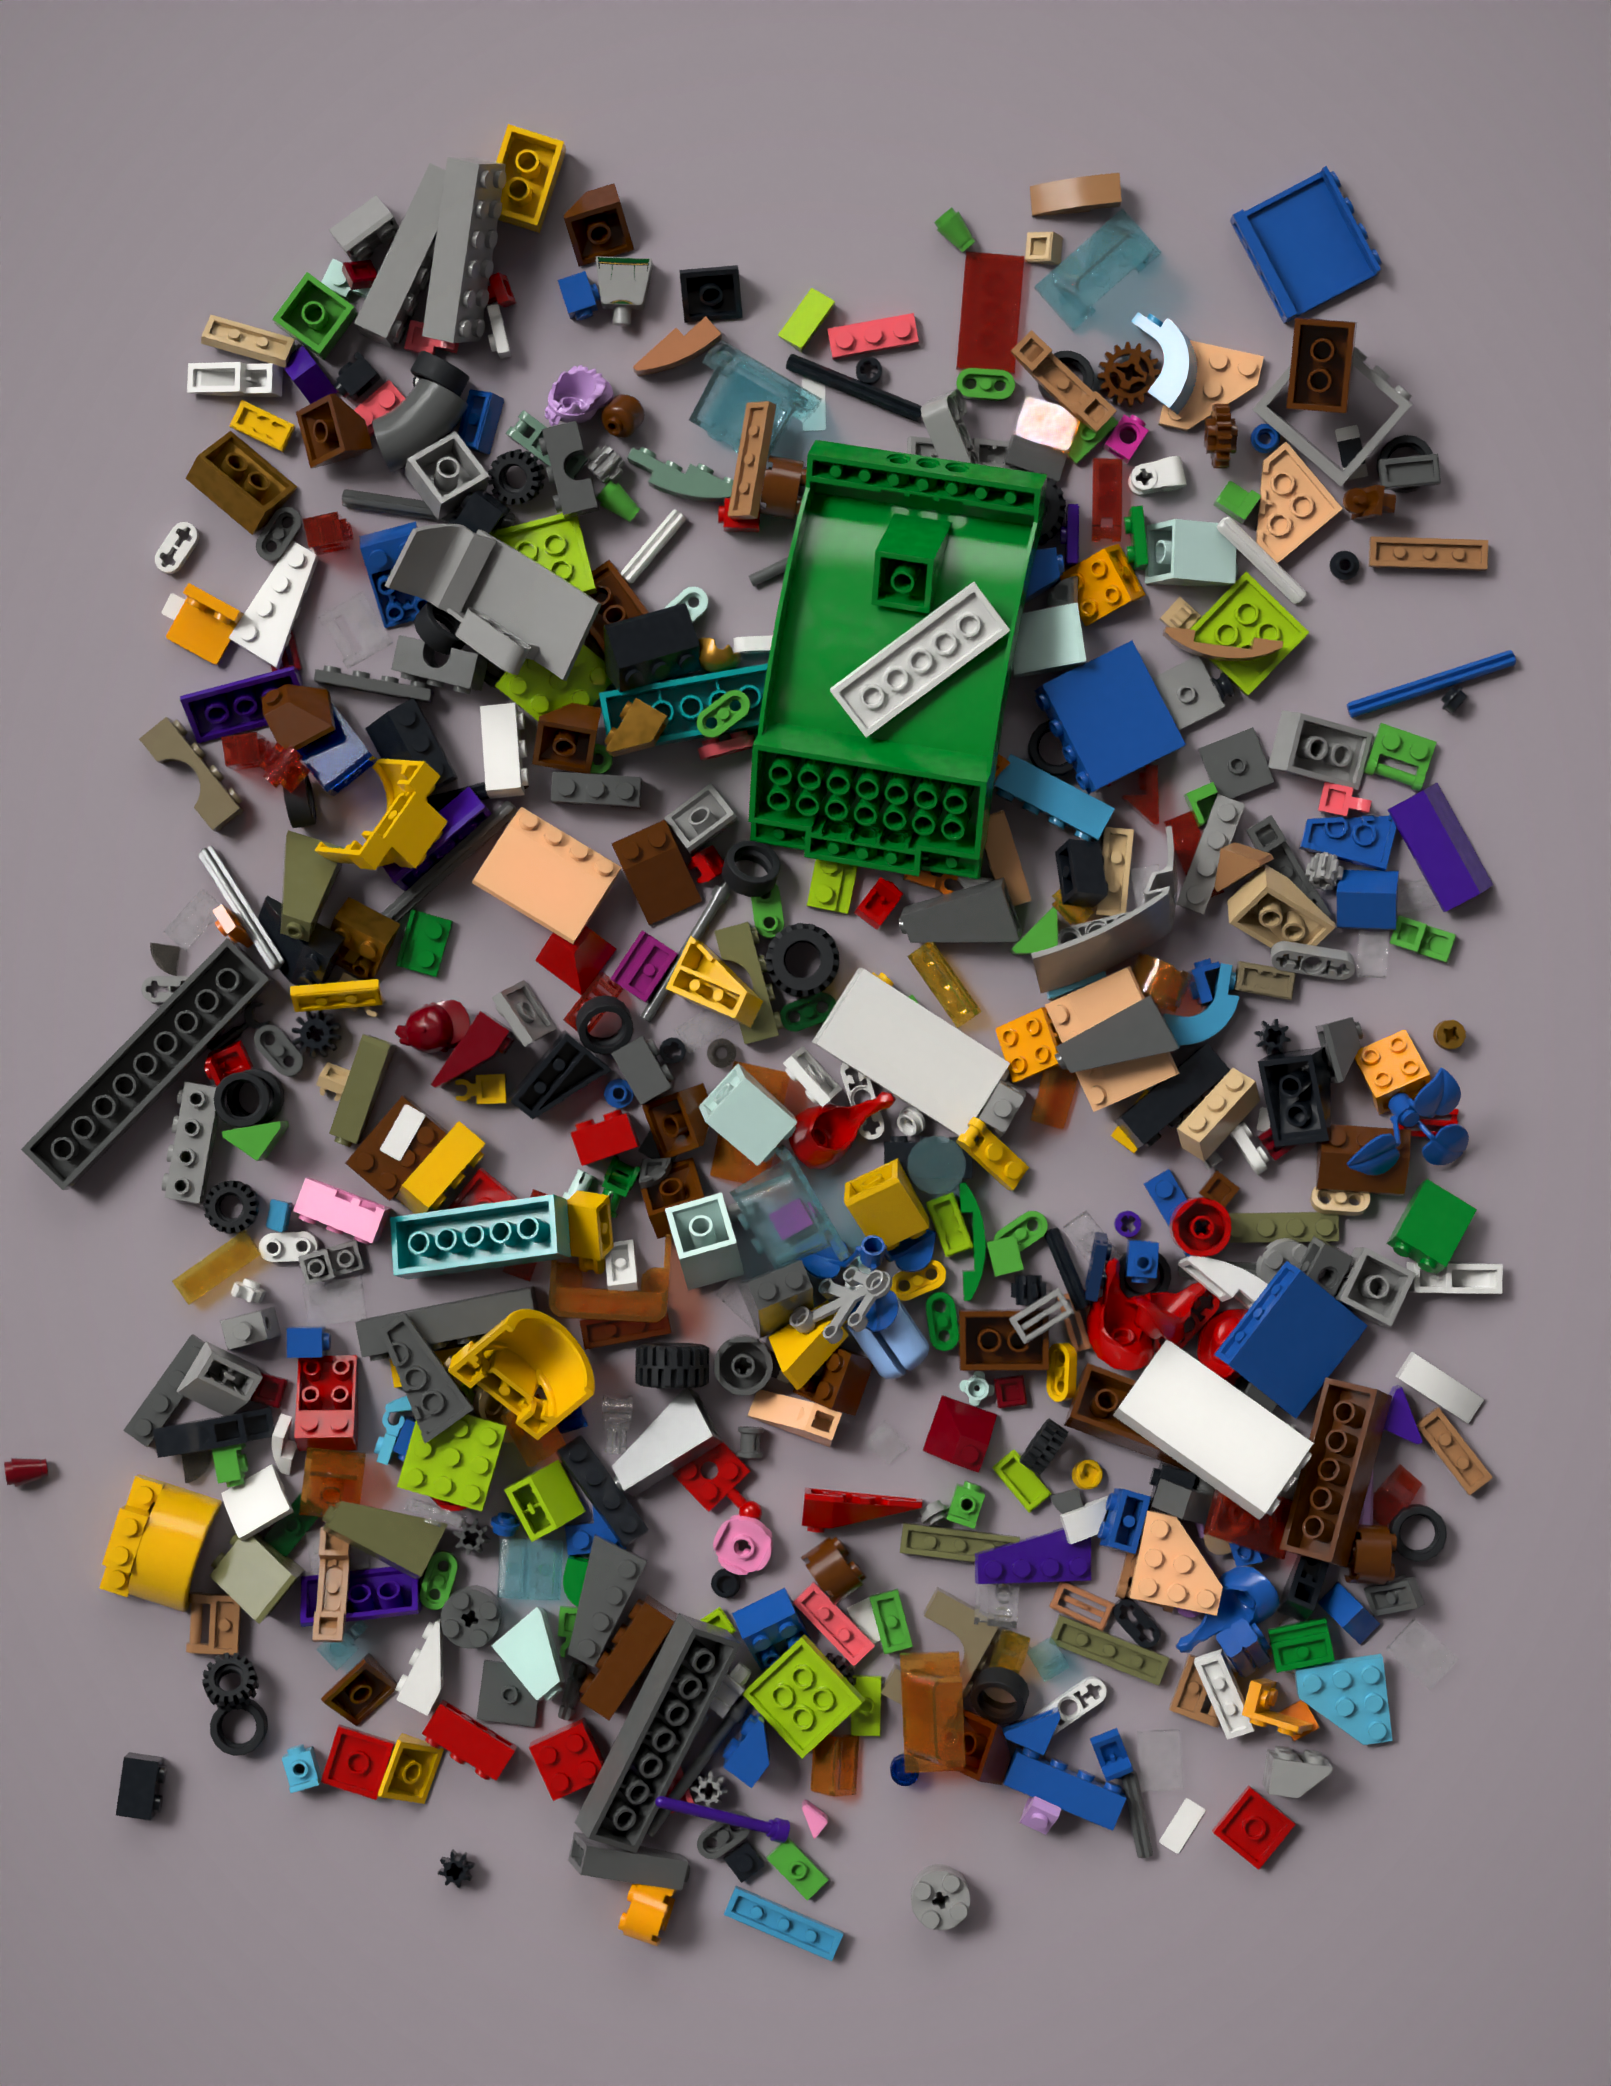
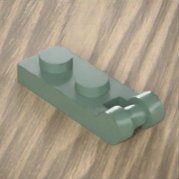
[505,410,588,479]

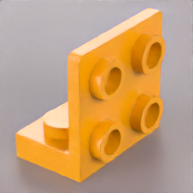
[1060,544,1146,626]
[166,583,244,665]
[995,1007,1062,1082]
[1354,1030,1431,1115]
[1242,1678,1313,1736]

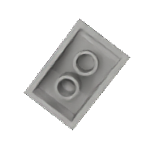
[1268,710,1373,790]

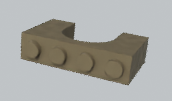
[881,1587,1002,1728]

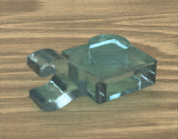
[316,1620,368,1671]

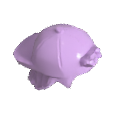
[545,365,614,427]

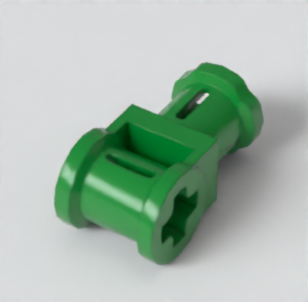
[601,1155,641,1218]

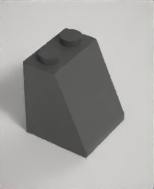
[738,1260,814,1338]

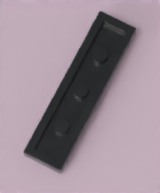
[556,1435,649,1548]

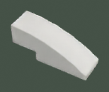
[187,362,283,397]
[1178,1256,1268,1309]
[1407,1262,1503,1294]
[1395,1352,1484,1424]

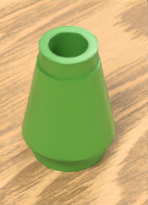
[934,207,975,252]
[596,480,640,522]

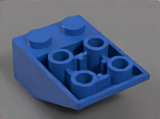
[359,521,428,628]

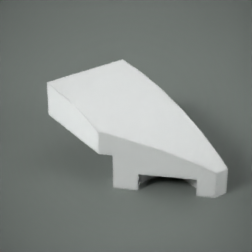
[272,1414,297,1475]
[1060,1496,1108,1544]

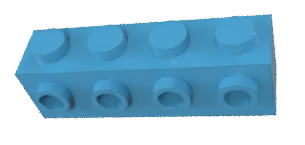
[993,754,1115,842]

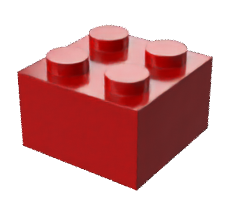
[570,1109,641,1166]
[529,1717,605,1801]

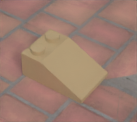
[1227,864,1335,961]

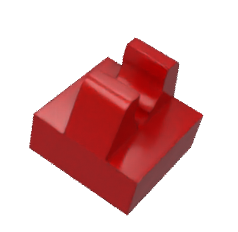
[487,272,516,308]
[688,845,724,883]

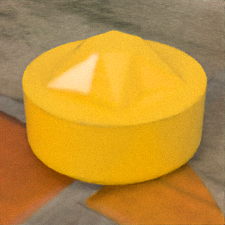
[1072,1459,1103,1490]

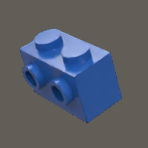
[1098,1488,1151,1554]

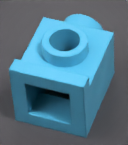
[282,1744,322,1793]

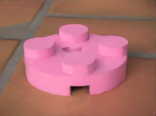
[713,1514,773,1575]

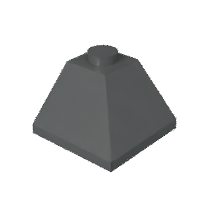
[1315,1017,1363,1083]

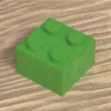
[272,272,358,360]

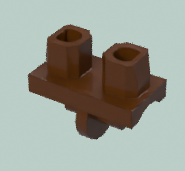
[1343,485,1396,521]

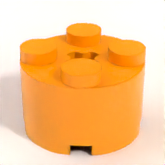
[618,1883,676,1946]

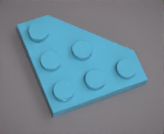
[1294,1654,1393,1745]

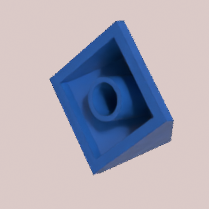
[1336,870,1399,930]

